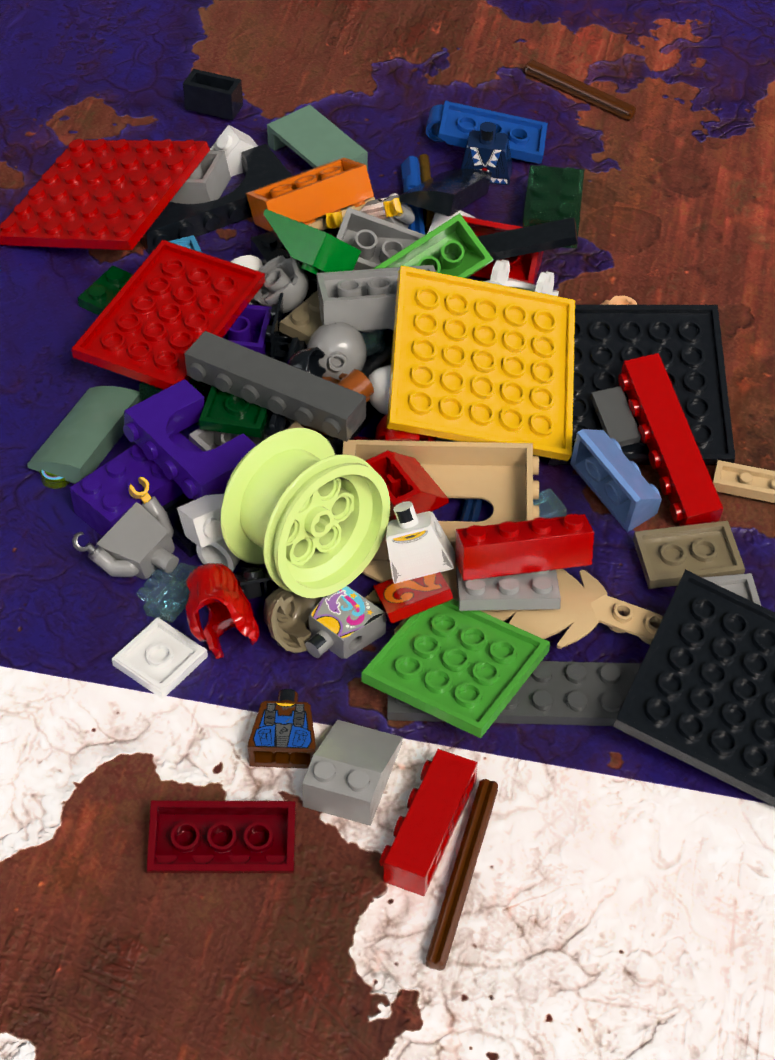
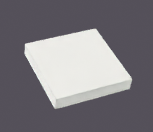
[112,617,208,700]

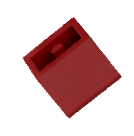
[366,450,449,522]

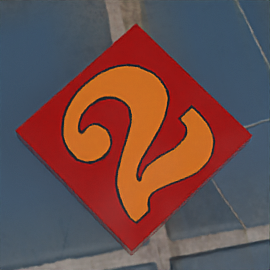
[373,572,453,623]

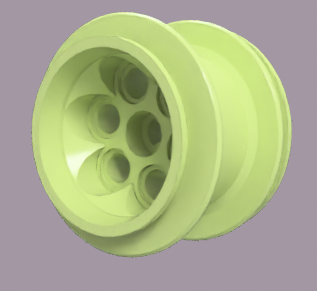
[221,428,390,598]

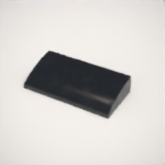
[399,169,492,216]

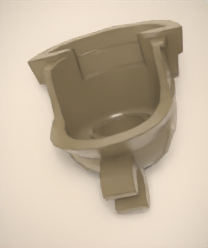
[263,587,322,653]

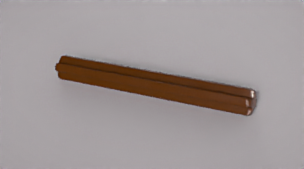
[525,60,636,120]

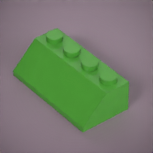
[373,213,494,278]

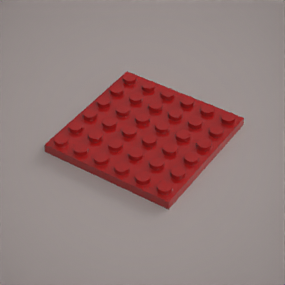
[0,139,210,250]

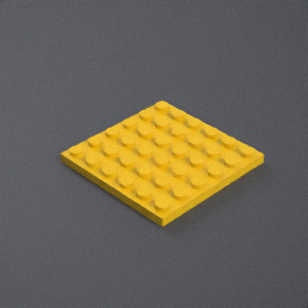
[387,266,575,461]

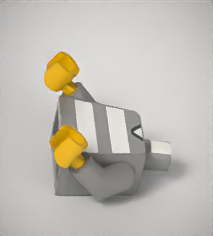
[325,193,415,229]

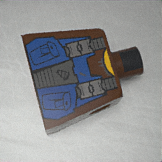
[248,689,316,769]

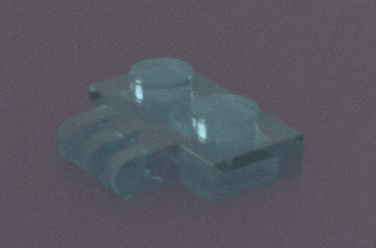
[136,562,197,623]

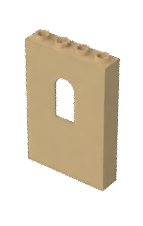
[343,440,539,560]

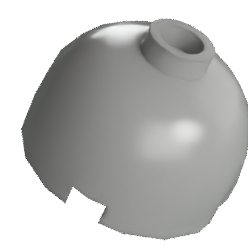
[253,255,309,313]
[307,322,367,380]

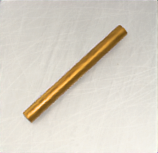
[418,154,435,232]

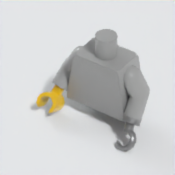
[72,477,179,580]

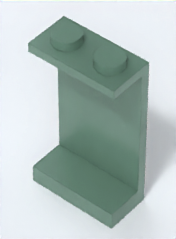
[267,105,368,171]

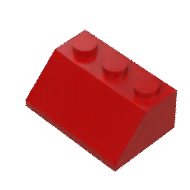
[462,216,544,284]

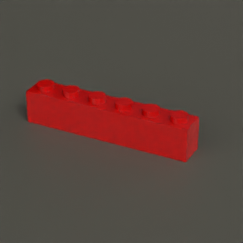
[618,353,724,526]

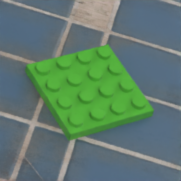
[361,599,550,739]

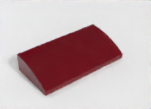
[147,800,297,873]

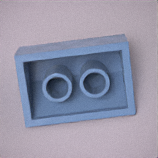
[570,429,662,533]

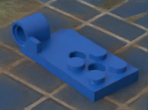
[426,101,548,164]

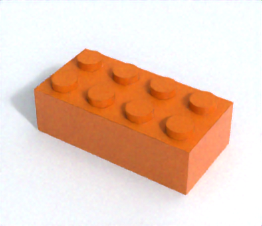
[246,158,374,231]

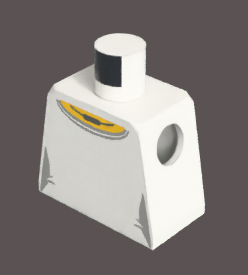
[386,501,455,584]

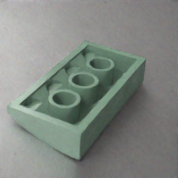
[27,386,142,484]

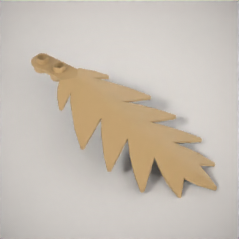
[362,559,663,649]

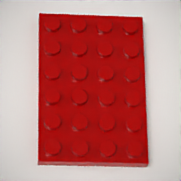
[71,240,265,390]

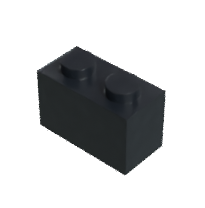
[183,69,243,120]

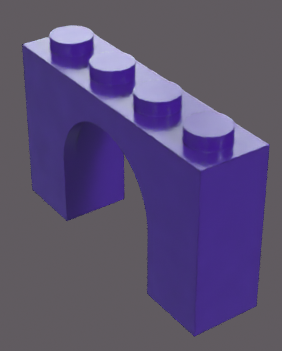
[123,379,256,500]

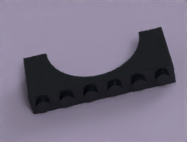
[140,144,292,254]

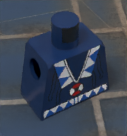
[461,122,512,185]

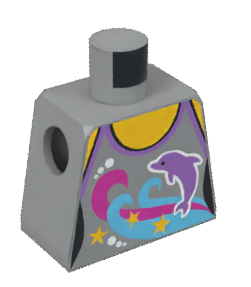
[305,586,386,659]

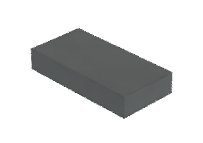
[591,386,641,447]

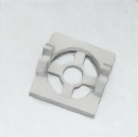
[483,259,559,296]

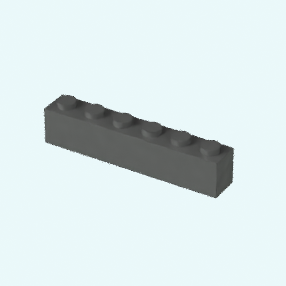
[184,331,366,442]

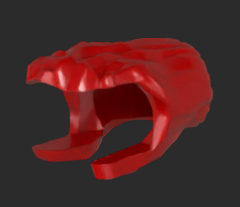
[185,563,260,659]

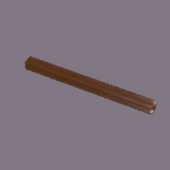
[426,779,498,971]

